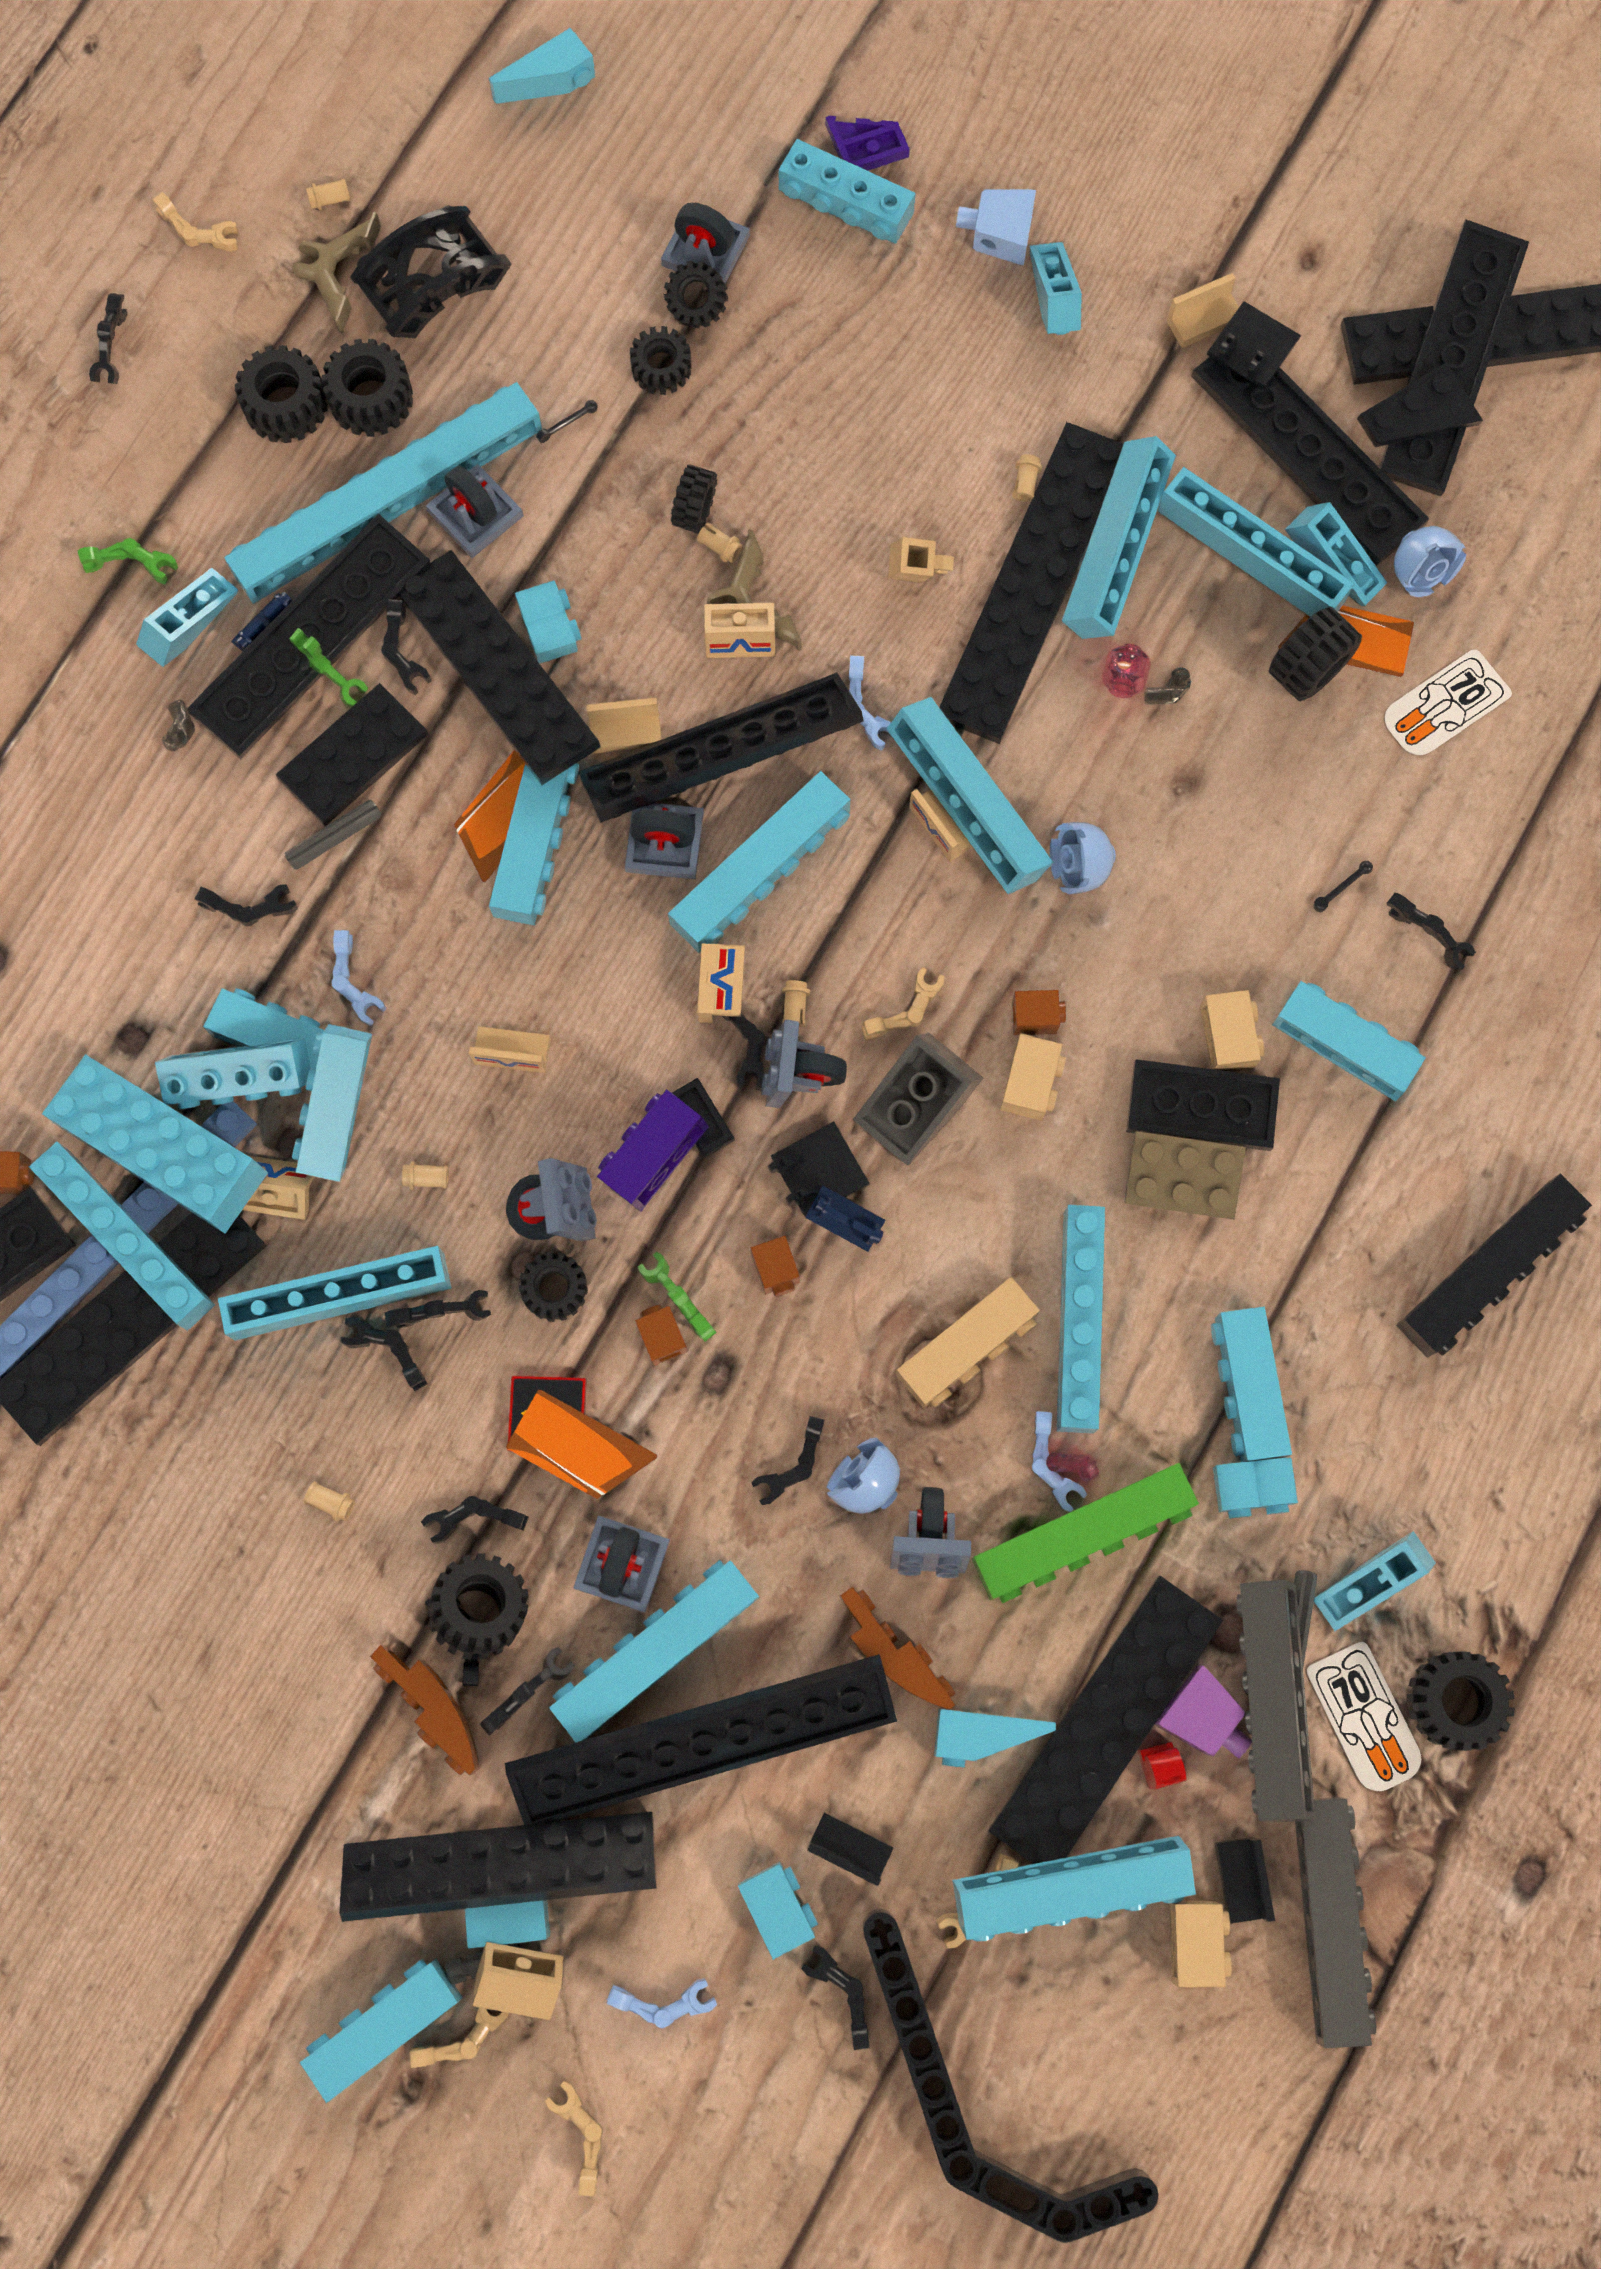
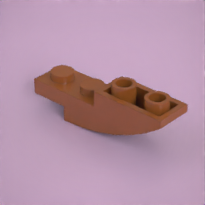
[840,1586,956,1710]
[370,1645,480,1775]

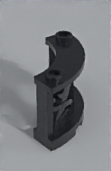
[350,205,512,338]

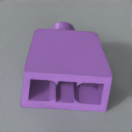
[1154,1665,1252,1759]

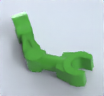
[77,538,178,584]
[289,628,368,707]
[638,1252,716,1342]

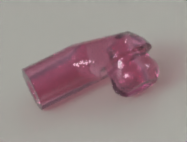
[1046,1452,1099,1482]

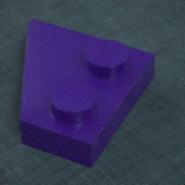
[825,115,910,171]

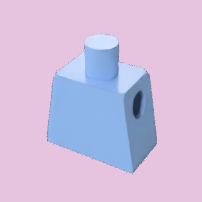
[956,189,1036,265]

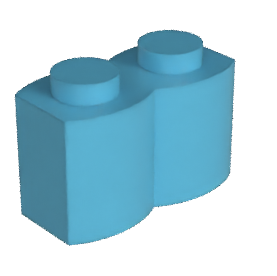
[515,580,582,664]
[1213,1457,1298,1519]

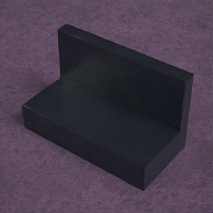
[807,1812,894,1886]
[1214,1837,1275,1924]

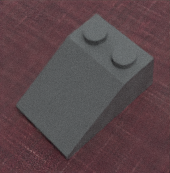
[853,1033,984,1166]

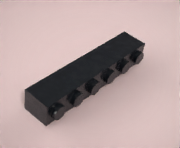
[1396,1173,1592,1358]

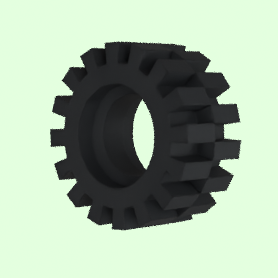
[664,261,728,328]
[630,326,692,395]
[671,464,717,533]
[519,1252,588,1322]

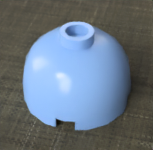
[1394,526,1466,597]
[1049,822,1116,895]
[827,1438,900,1514]

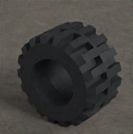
[322,339,413,437]
[235,345,328,443]
[1268,606,1362,702]
[428,1553,529,1660]
[1407,1651,1515,1751]

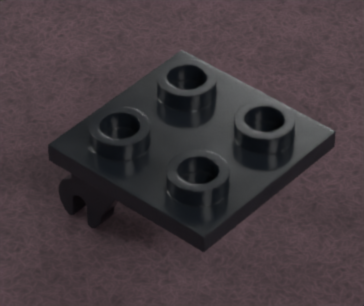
[1207,301,1301,389]
[767,1121,870,1219]

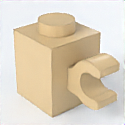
[888,537,954,583]

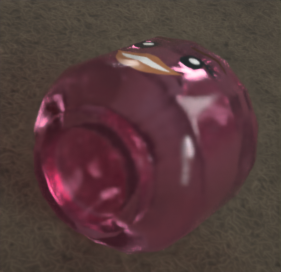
[1102,644,1151,698]

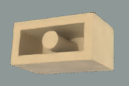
[1200,990,1264,1072]
[1000,1033,1066,1121]
[1170,1901,1232,1987]
[473,1942,563,2020]

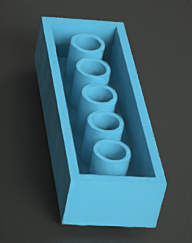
[42,1054,268,1233]

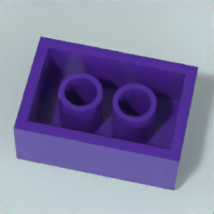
[597,1089,709,1212]

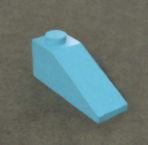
[489,28,595,104]
[1030,242,1082,335]
[1285,502,1387,606]
[136,568,238,667]
[1314,1531,1436,1631]
[934,1709,1056,1768]

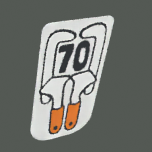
[1385,649,1512,755]
[1307,1642,1421,1791]

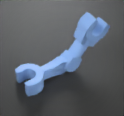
[849,656,891,751]
[332,930,387,1026]
[1032,1411,1087,1512]
[607,1978,717,2028]

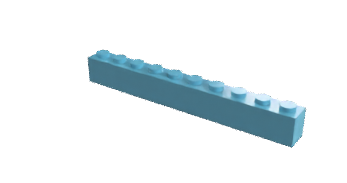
[224,382,542,604]

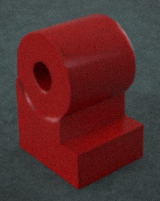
[1137,1742,1187,1790]

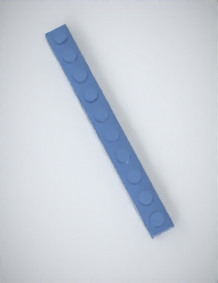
[0,1101,257,1380]

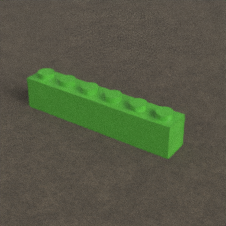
[972,1463,1199,1604]

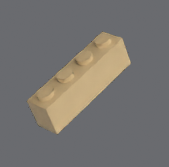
[895,1277,1040,1409]

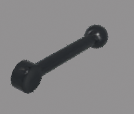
[536,400,598,443]
[1313,860,1373,912]

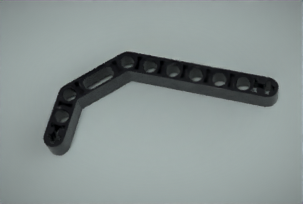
[862,1909,1159,2243]

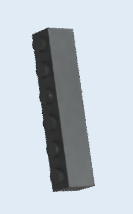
[1236,1579,1316,1823]
[1295,1797,1376,2049]

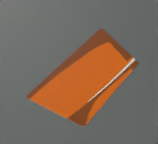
[1278,606,1414,677]
[454,750,525,882]
[506,1390,658,1499]

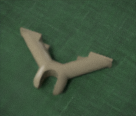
[292,211,381,333]
[707,529,802,651]

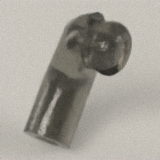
[1144,667,1191,705]
[162,700,195,752]

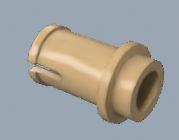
[306,179,350,211]
[1012,454,1042,502]
[697,523,743,563]
[782,980,810,1027]
[402,1161,449,1190]
[304,1481,355,1522]

